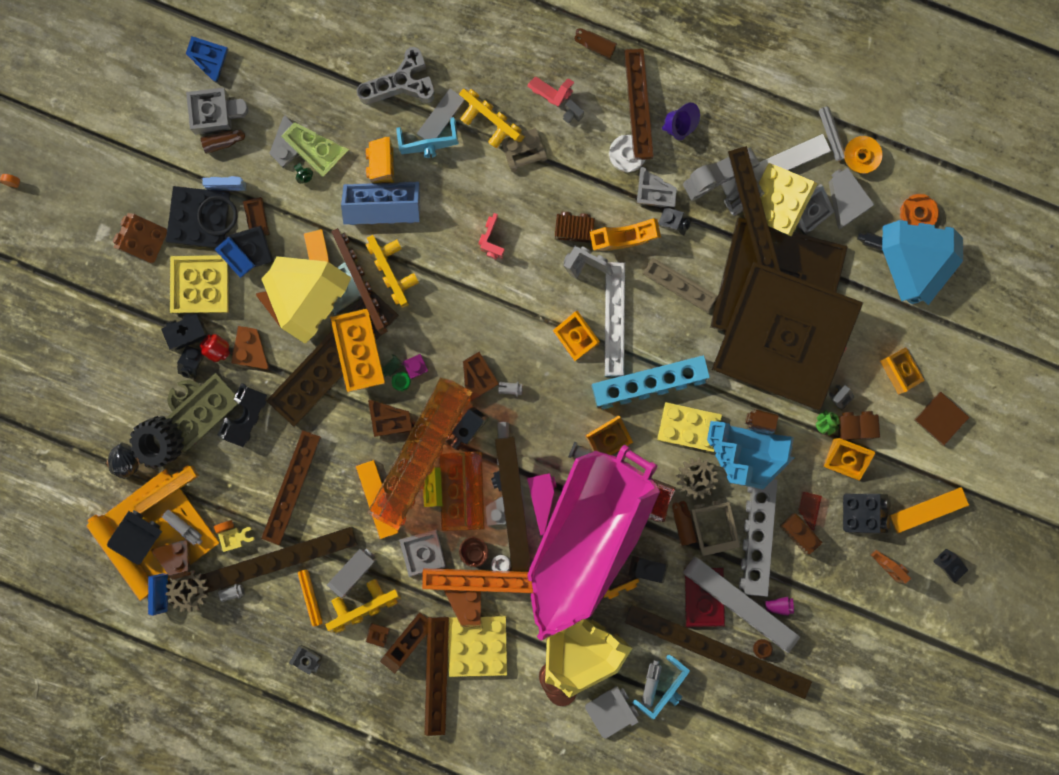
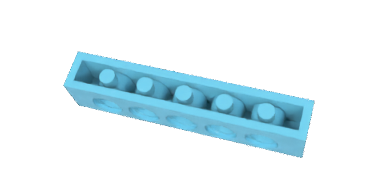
[591,355,710,410]

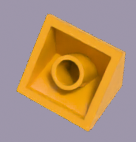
[553,310,600,361]
[880,347,925,394]
[585,416,633,455]
[824,438,875,481]

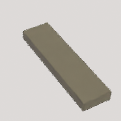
[642,258,717,313]

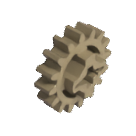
[676,457,718,499]
[166,570,210,612]

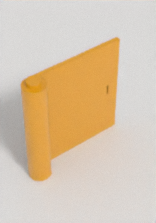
[86,469,220,601]

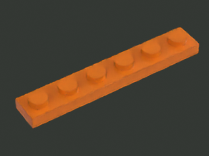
[422,568,533,593]

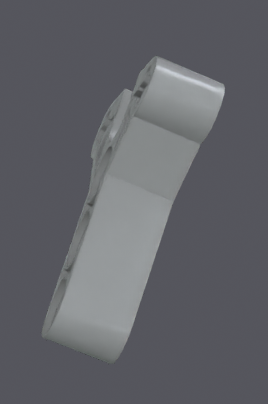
[357,47,435,105]
[683,147,760,201]

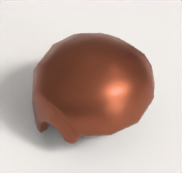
[459,536,489,567]

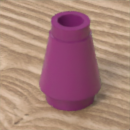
[766,596,794,616]

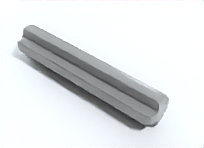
[819,106,844,161]

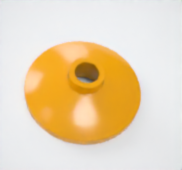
[844,136,882,174]

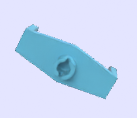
[396,117,459,158]
[632,655,690,719]

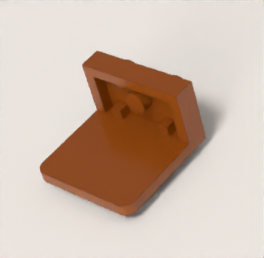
[113,213,167,263]

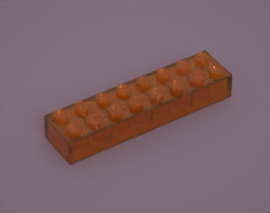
[367,377,472,530]

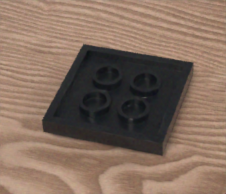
[166,186,231,248]

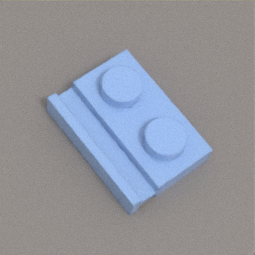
[203,176,246,191]

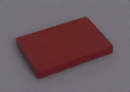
[684,567,725,627]

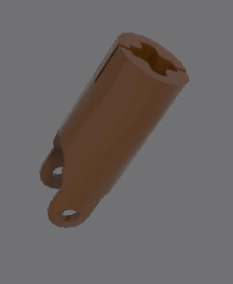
[574,28,617,59]
[200,130,245,154]
[672,501,698,546]

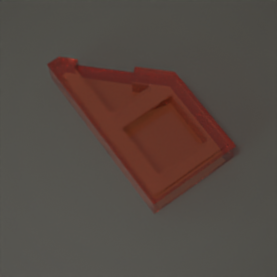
[798,492,822,531]

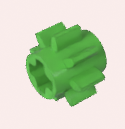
[816,410,840,436]

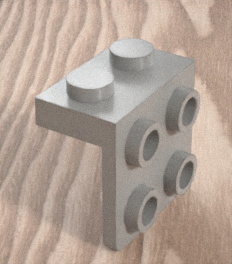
[563,246,613,279]
[585,686,639,738]

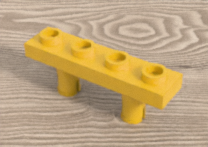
[459,88,525,148]
[365,235,419,308]
[325,579,401,634]

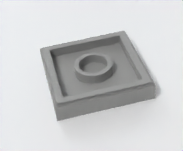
[399,529,447,577]

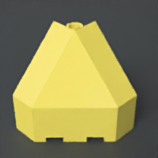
[261,257,351,343]
[545,618,633,698]

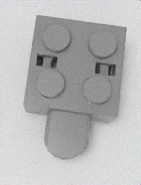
[186,88,248,135]

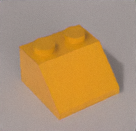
[366,137,394,183]

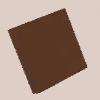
[914,392,969,446]

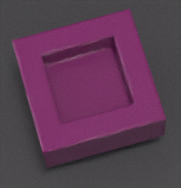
[403,354,428,379]

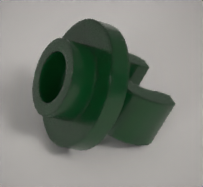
[294,163,313,184]

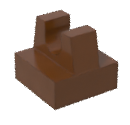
[365,623,390,647]

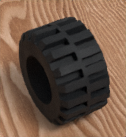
[129,416,184,469]

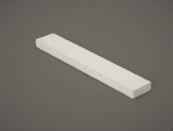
[721,134,831,197]
[605,262,625,377]

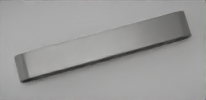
[683,557,800,653]

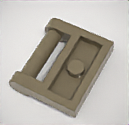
[501,128,547,172]

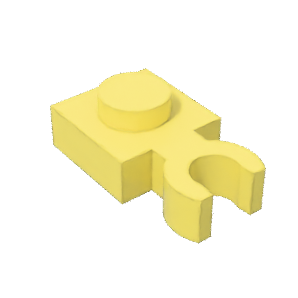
[218,527,255,552]

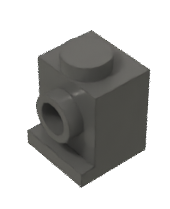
[289,645,322,675]

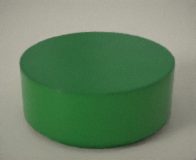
[391,372,411,391]

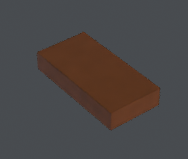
[243,197,270,236]

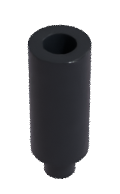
[857,232,883,252]

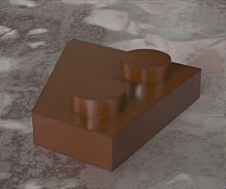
[463,352,499,403]
[368,400,413,437]
[151,539,191,580]

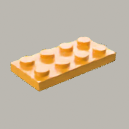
[330,309,385,392]

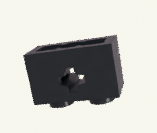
[161,313,208,352]

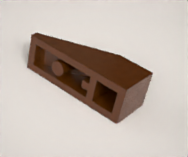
[380,612,428,674]

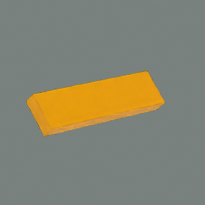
[356,460,399,539]
[889,487,969,533]

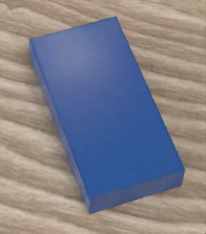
[215,237,255,278]
[148,573,168,616]

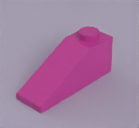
[527,473,557,535]

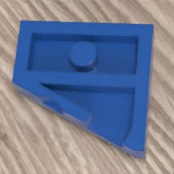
[186,36,229,83]

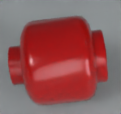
[200,334,230,362]

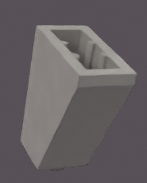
[828,168,874,230]
[327,548,376,598]

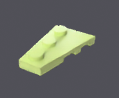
[281,122,349,177]

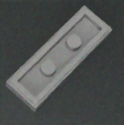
[417,89,465,140]

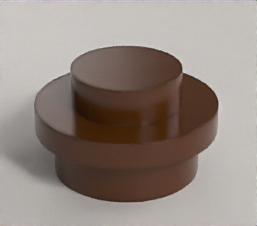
[753,639,773,659]

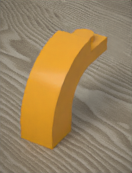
[590,218,661,251]

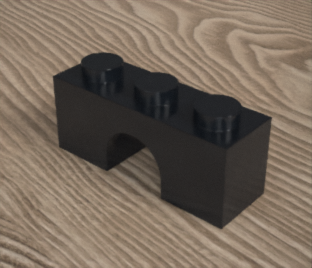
[217,383,267,447]

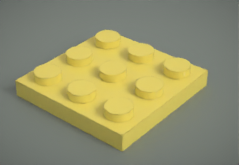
[743,163,817,236]
[170,255,229,314]
[448,616,507,677]

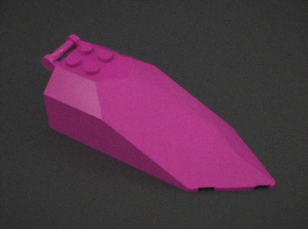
[528,445,660,640]

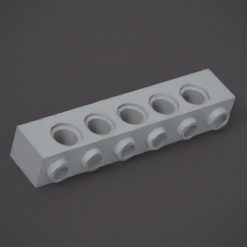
[739,479,777,596]

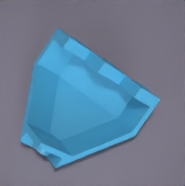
[882,220,963,305]
[707,421,795,489]

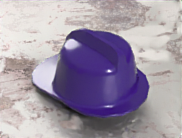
[662,102,700,141]

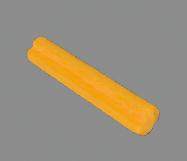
[298,570,322,627]

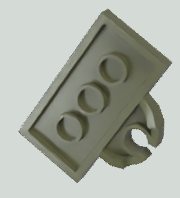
[166,373,239,453]

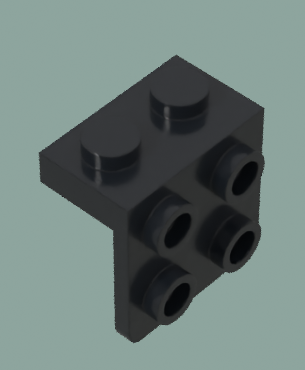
[843,494,891,533]
[107,510,162,565]

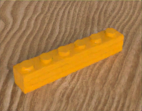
[130,465,200,514]

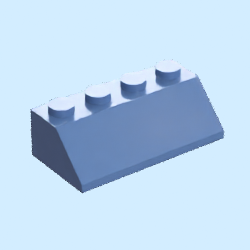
[341,182,420,225]

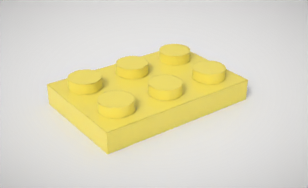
[657,402,722,452]

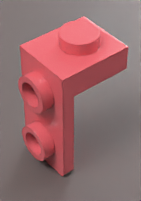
[527,77,574,107]
[479,213,505,260]

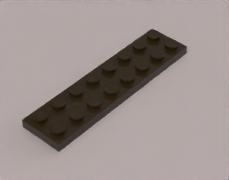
[267,291,399,427]

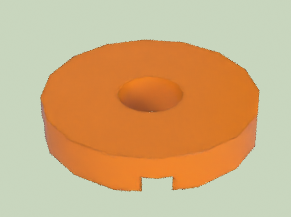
[900,194,939,226]

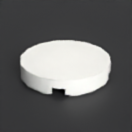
[609,135,645,173]

